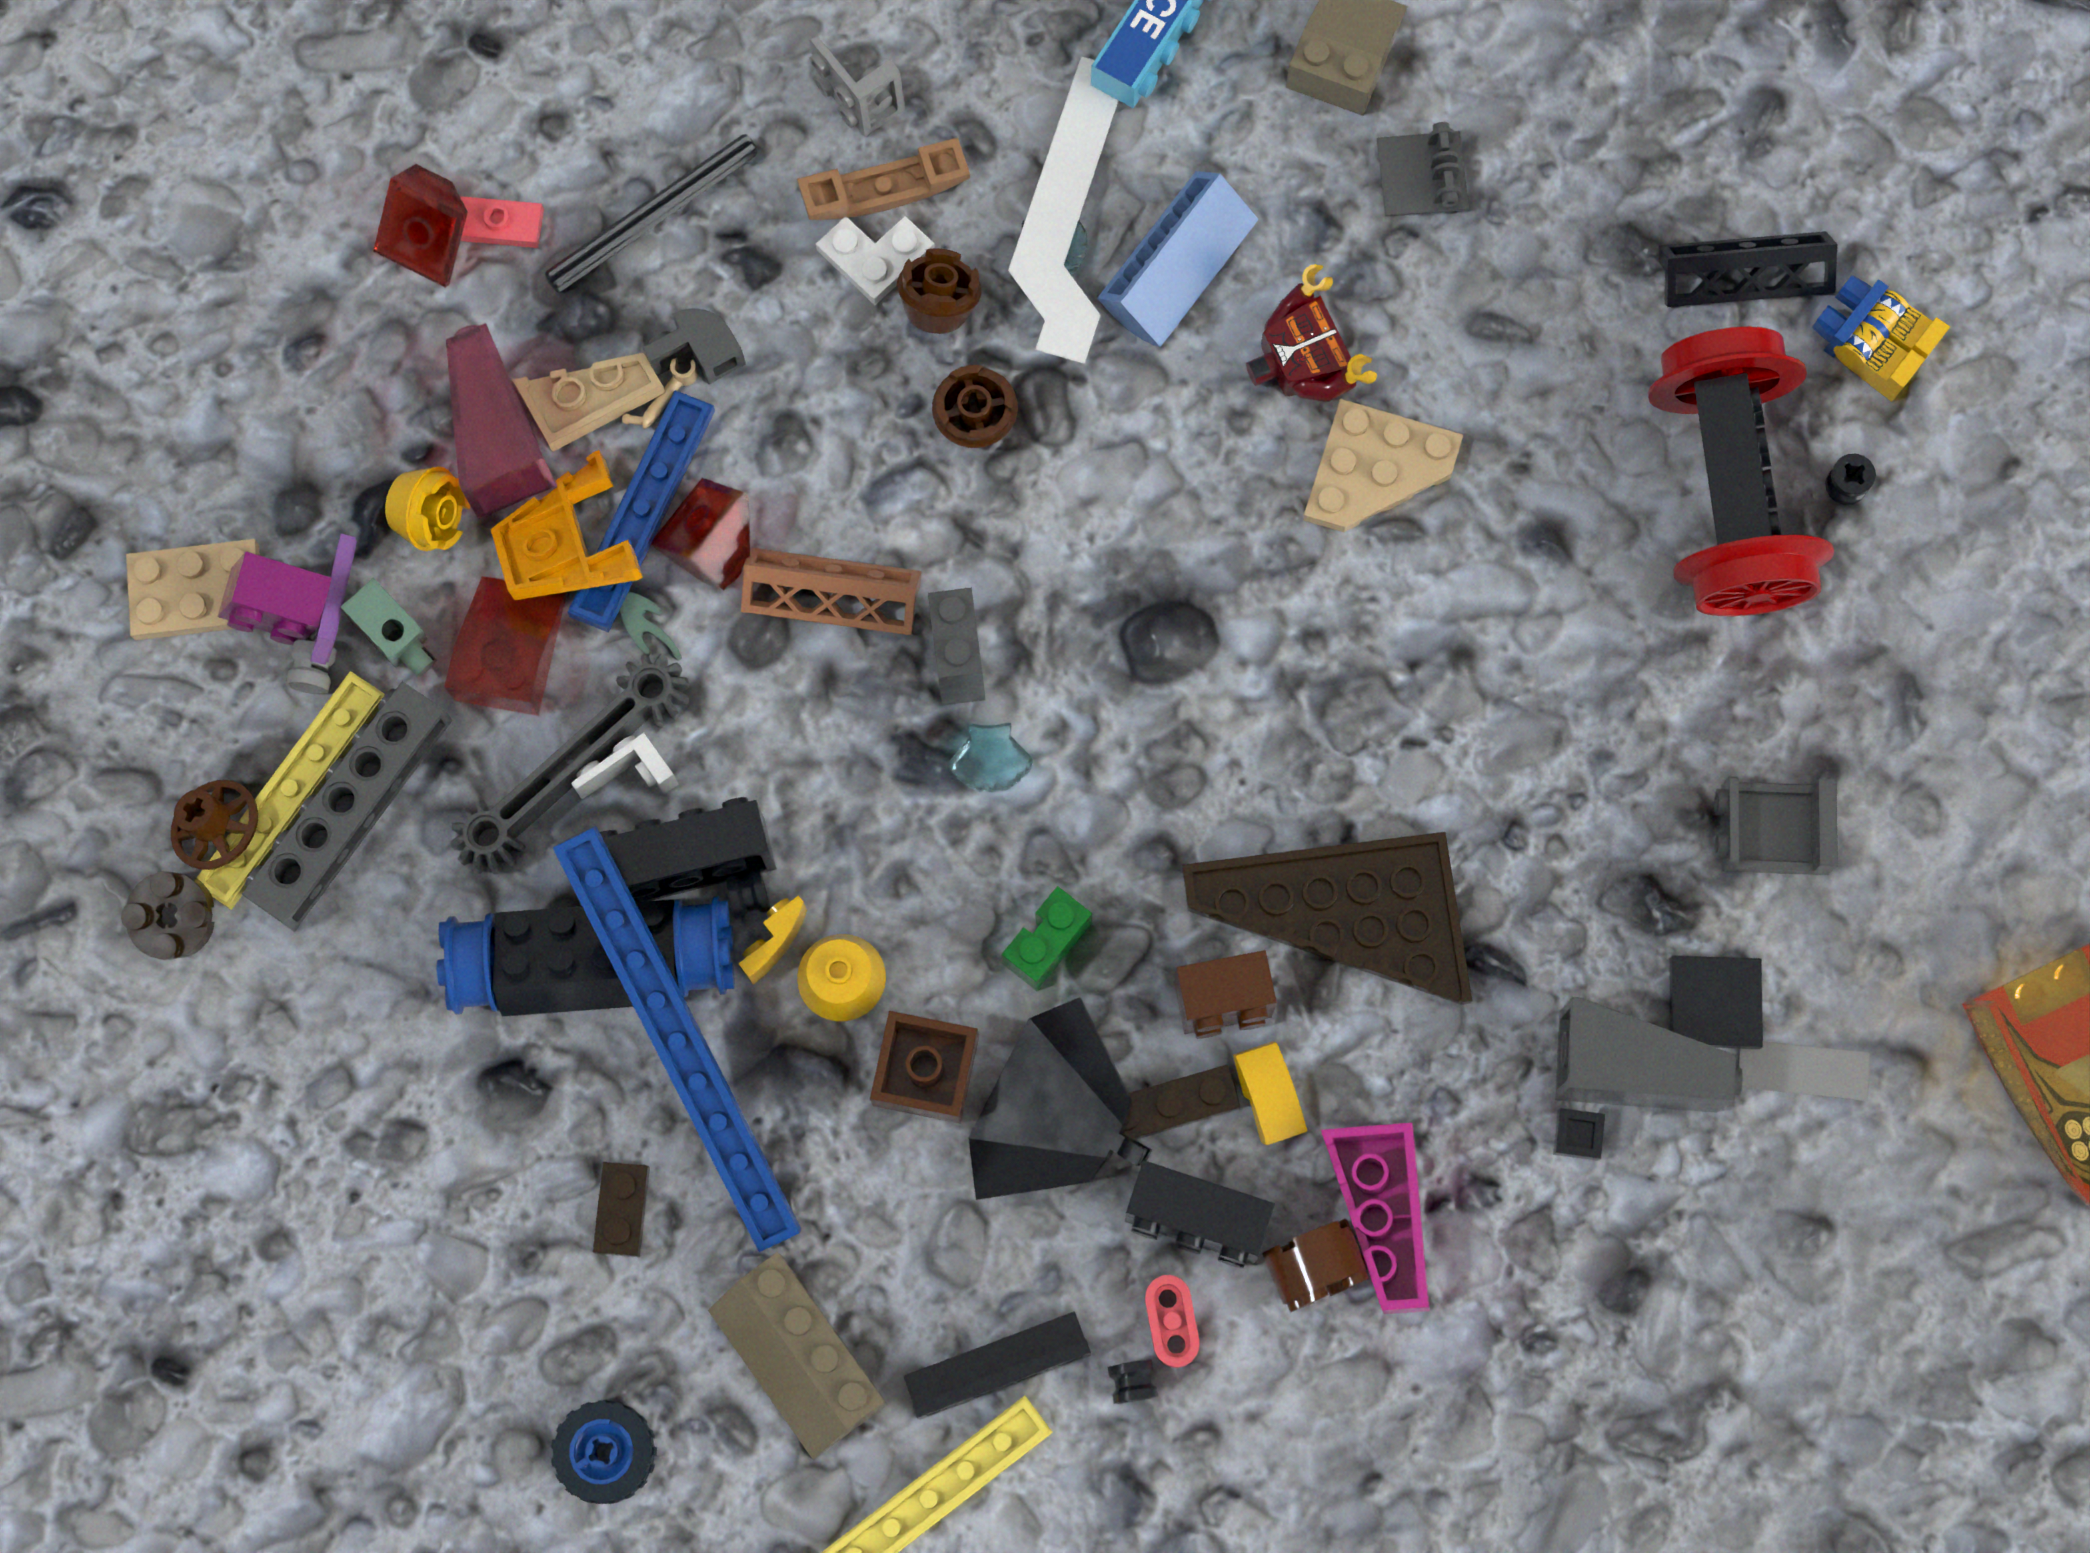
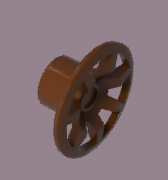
[170,780,258,870]

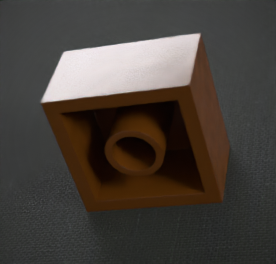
[1174,950,1277,1039]
[870,1011,979,1124]

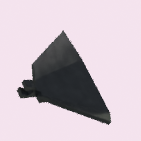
[968,997,1153,1200]

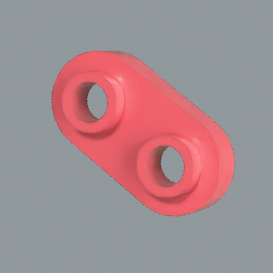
[1145,1275,1200,1368]

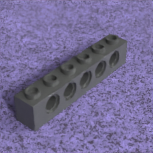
[242,681,453,932]

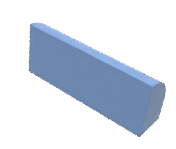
[1097,171,1259,347]

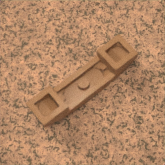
[797,138,970,220]

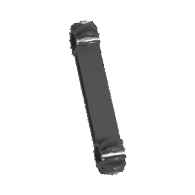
[450,653,690,875]

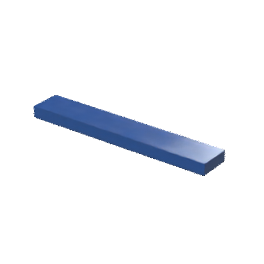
[567,390,715,633]

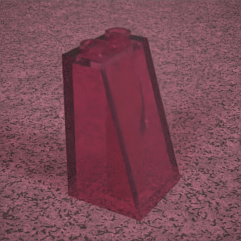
[446,323,557,519]

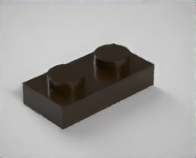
[593,1162,650,1258]

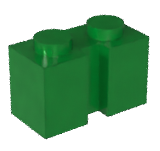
[1001,886,1092,991]

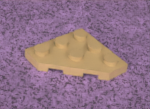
[1303,399,1463,532]

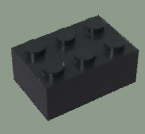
[1125,1160,1275,1269]

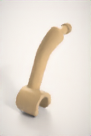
[622,358,698,429]

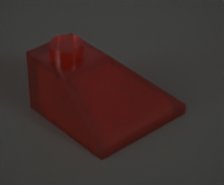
[373,164,468,287]
[651,478,750,591]

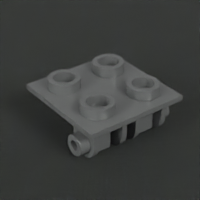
[1376,122,1469,217]

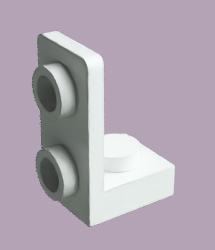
[571,733,679,799]

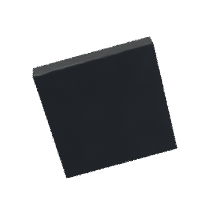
[1669,956,1763,1049]

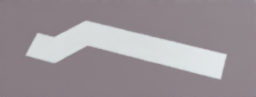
[1008,56,1119,364]

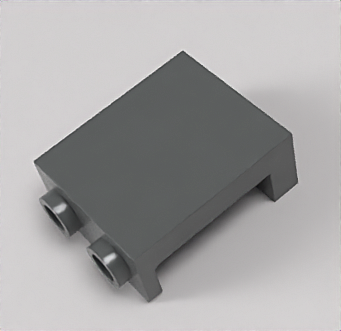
[1714,776,1838,875]

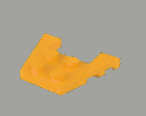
[490,450,643,600]

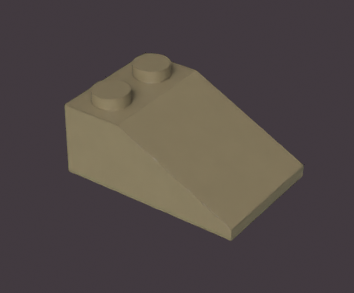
[1286,0,1407,116]

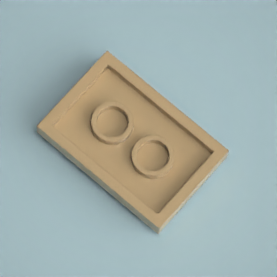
[126,539,260,641]

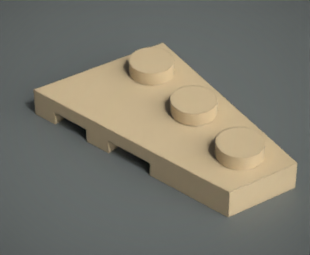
[512,352,665,452]

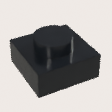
[1553,1108,1605,1161]

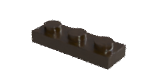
[1123,1065,1240,1140]

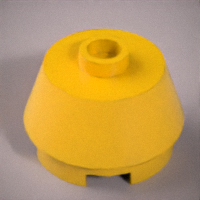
[385,466,470,551]
[797,934,886,1022]

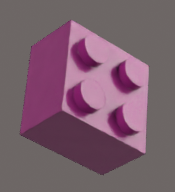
[217,551,332,645]

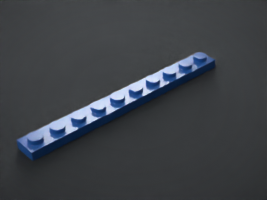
[553,826,801,1252]

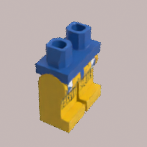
[1812,275,1951,402]

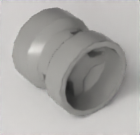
[285,640,337,694]

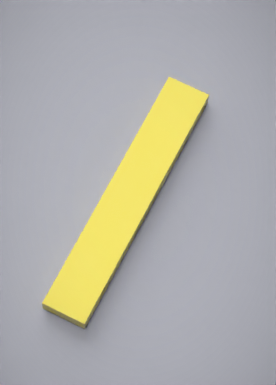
[197,671,385,910]
[821,1395,1053,1553]

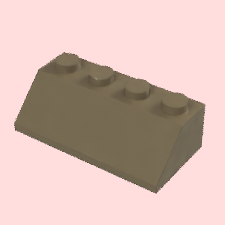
[708,1252,888,1460]

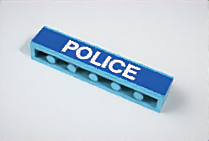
[1091,0,1211,109]

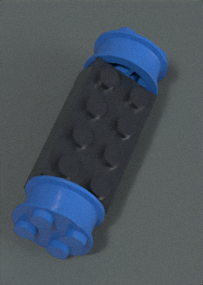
[437,896,735,1017]

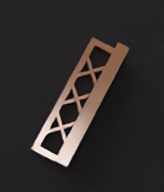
[741,548,922,635]

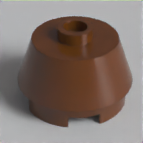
[897,248,982,334]
[932,365,1018,448]

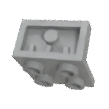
[809,35,905,137]

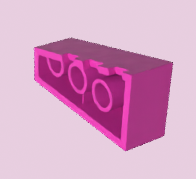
[1321,1123,1430,1314]

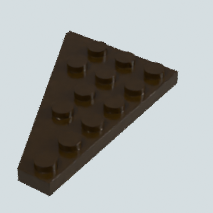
[1182,832,1472,1005]

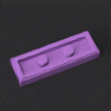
[310,534,357,665]

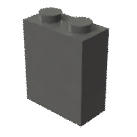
[928,587,986,706]

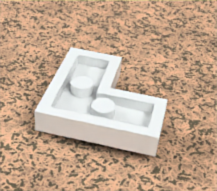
[816,216,935,305]

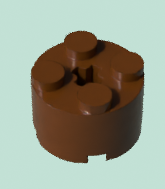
[1262,1218,1369,1313]

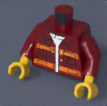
[1246,264,1377,402]

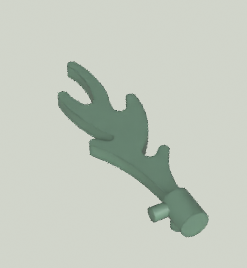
[614,592,682,661]

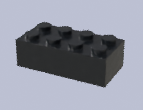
[600,797,777,902]

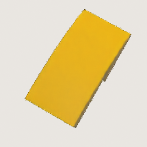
[738,895,807,985]
[1233,1041,1308,1146]

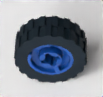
[551,1400,657,1504]

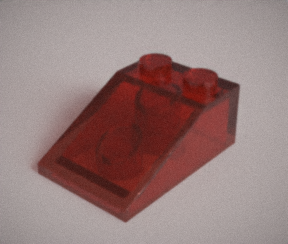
[444,576,567,716]

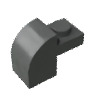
[643,308,746,384]

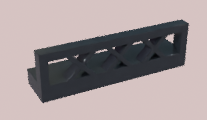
[1659,231,1838,307]
[903,1311,1091,1420]

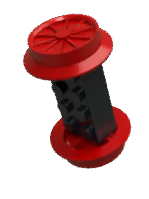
[1648,326,1834,617]

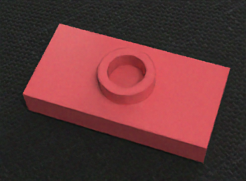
[453,196,544,248]

